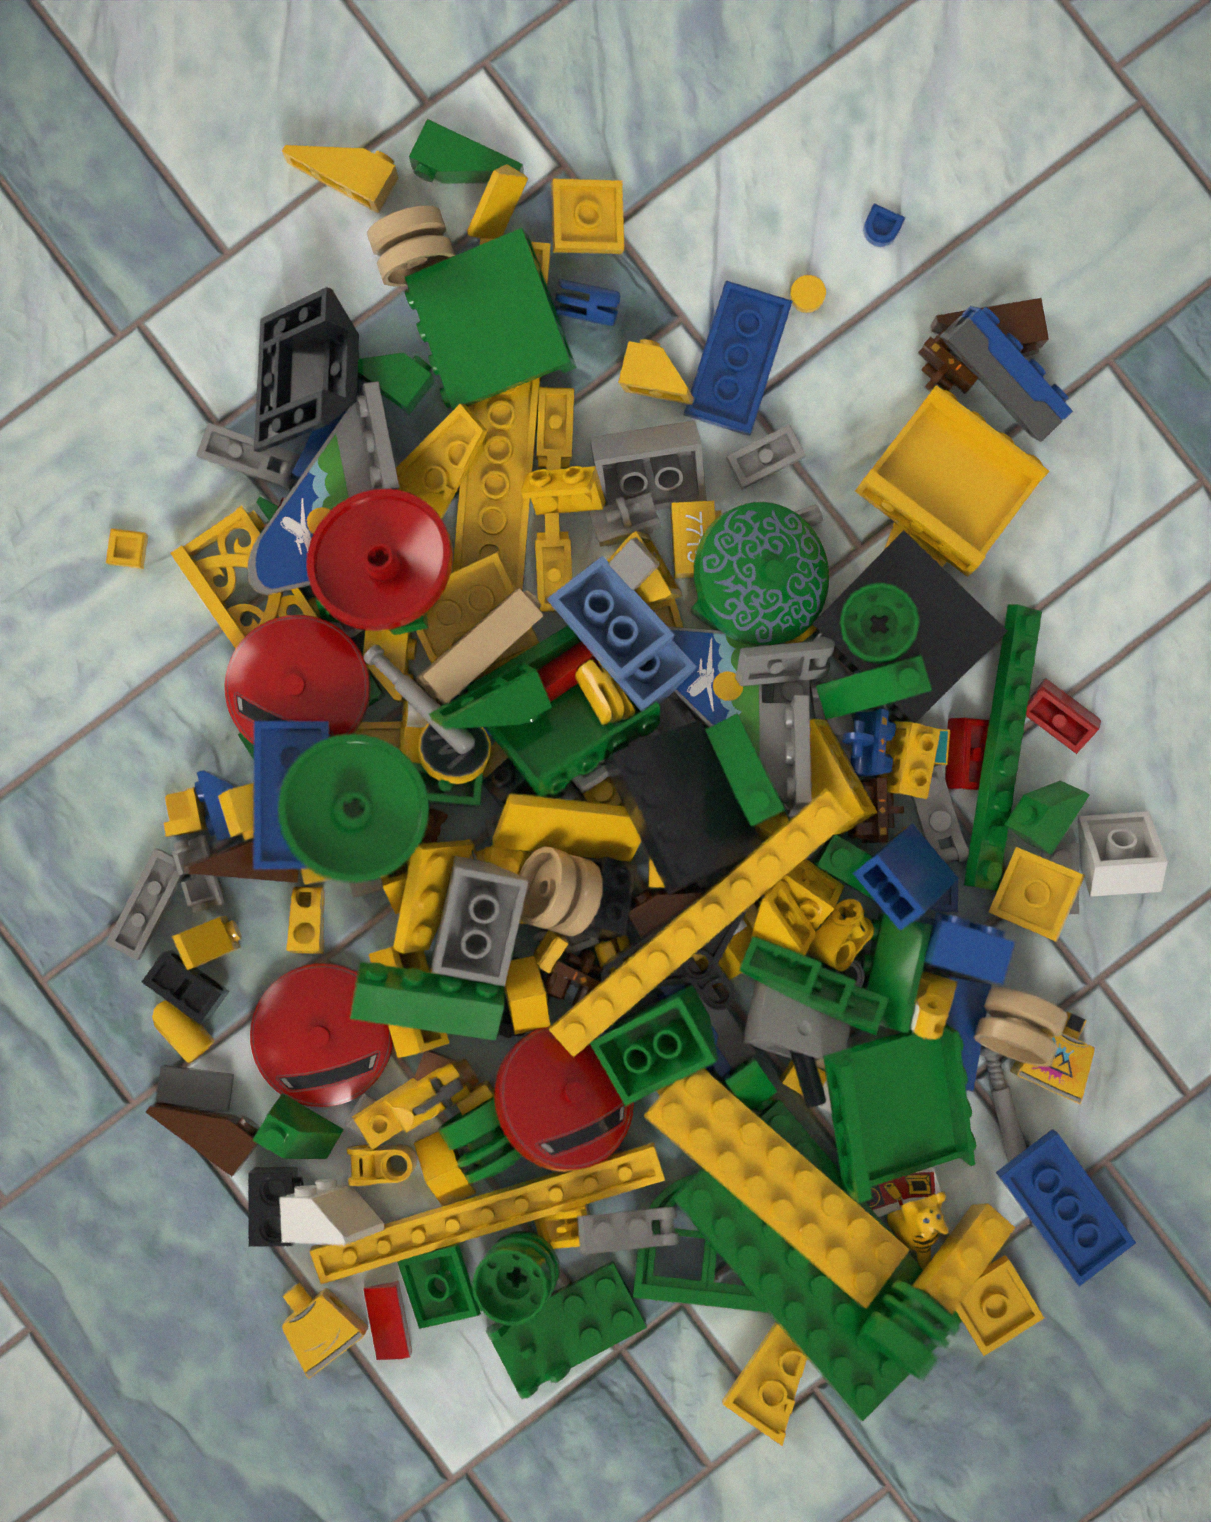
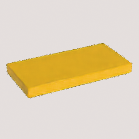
[492,794,641,862]

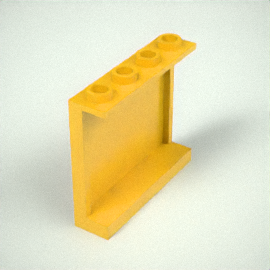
[855,385,1049,577]

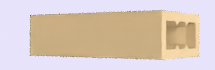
[415,588,544,705]

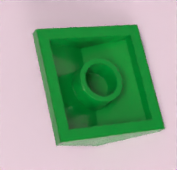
[397,1244,481,1329]

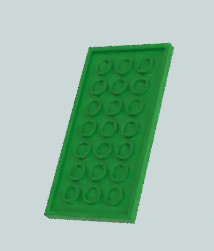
[671,1099,962,1422]

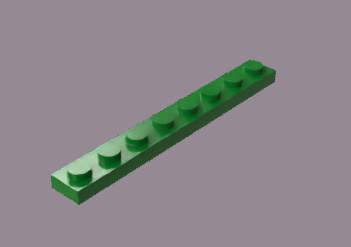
[964,604,1042,891]

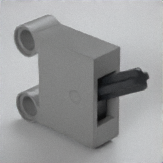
[742,960,864,1108]

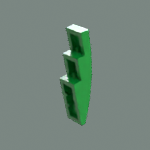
[739,936,889,1035]

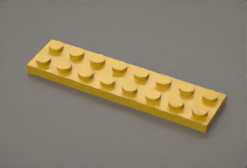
[644,1069,910,1308]

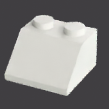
[1078,811,1168,897]
[280,1179,384,1245]

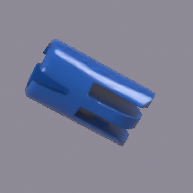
[555,278,620,326]

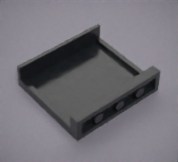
[812,530,1007,723]

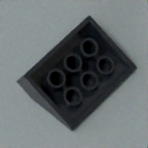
[604,720,762,895]

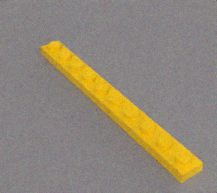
[549,789,851,1057]
[309,1142,665,1284]

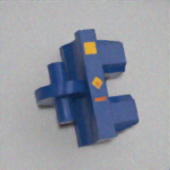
[842,709,896,777]

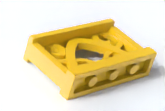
[170,505,321,649]

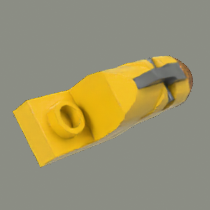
[352,1058,479,1150]

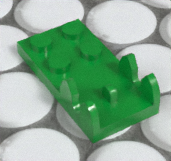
[486,1261,647,1399]

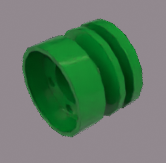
[840,583,919,664]
[438,1092,522,1183]
[472,1231,560,1325]
[860,1280,960,1381]

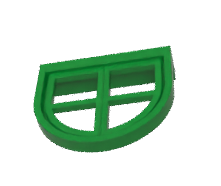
[632,1174,768,1313]

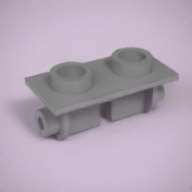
[172,835,224,913]

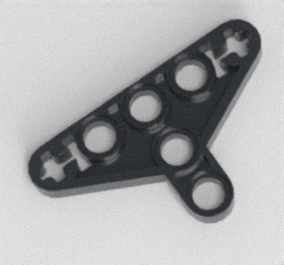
[601,896,750,1010]

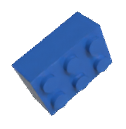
[923,912,1015,985]

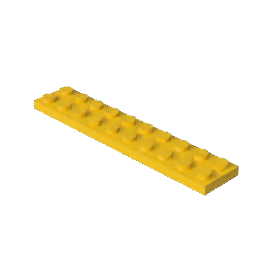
[453,238,551,591]

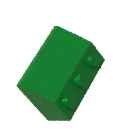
[861,913,932,1033]
[590,984,718,1106]

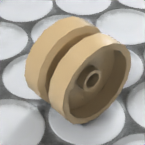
[367,206,455,286]
[519,847,603,936]
[974,987,1068,1067]

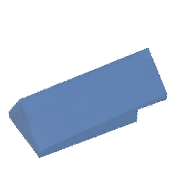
[548,556,696,711]

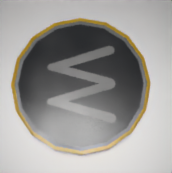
[418,723,491,784]

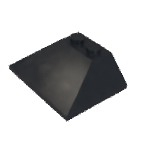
[254,287,359,453]

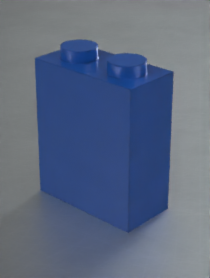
[853,823,959,931]

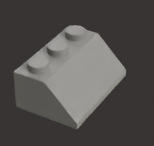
[590,420,707,510]
[432,856,528,986]

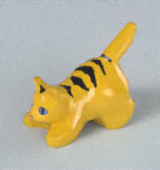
[887,1192,948,1270]

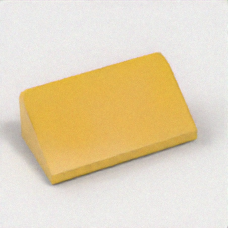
[467,164,528,239]

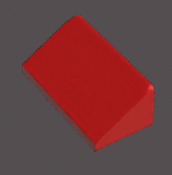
[537,641,601,702]
[1026,678,1101,754]
[945,717,989,790]
[363,1281,412,1360]

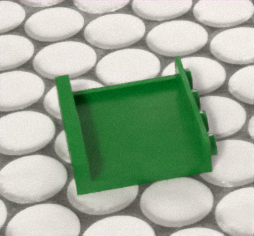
[404,228,577,410]
[465,625,660,797]
[823,1024,976,1203]

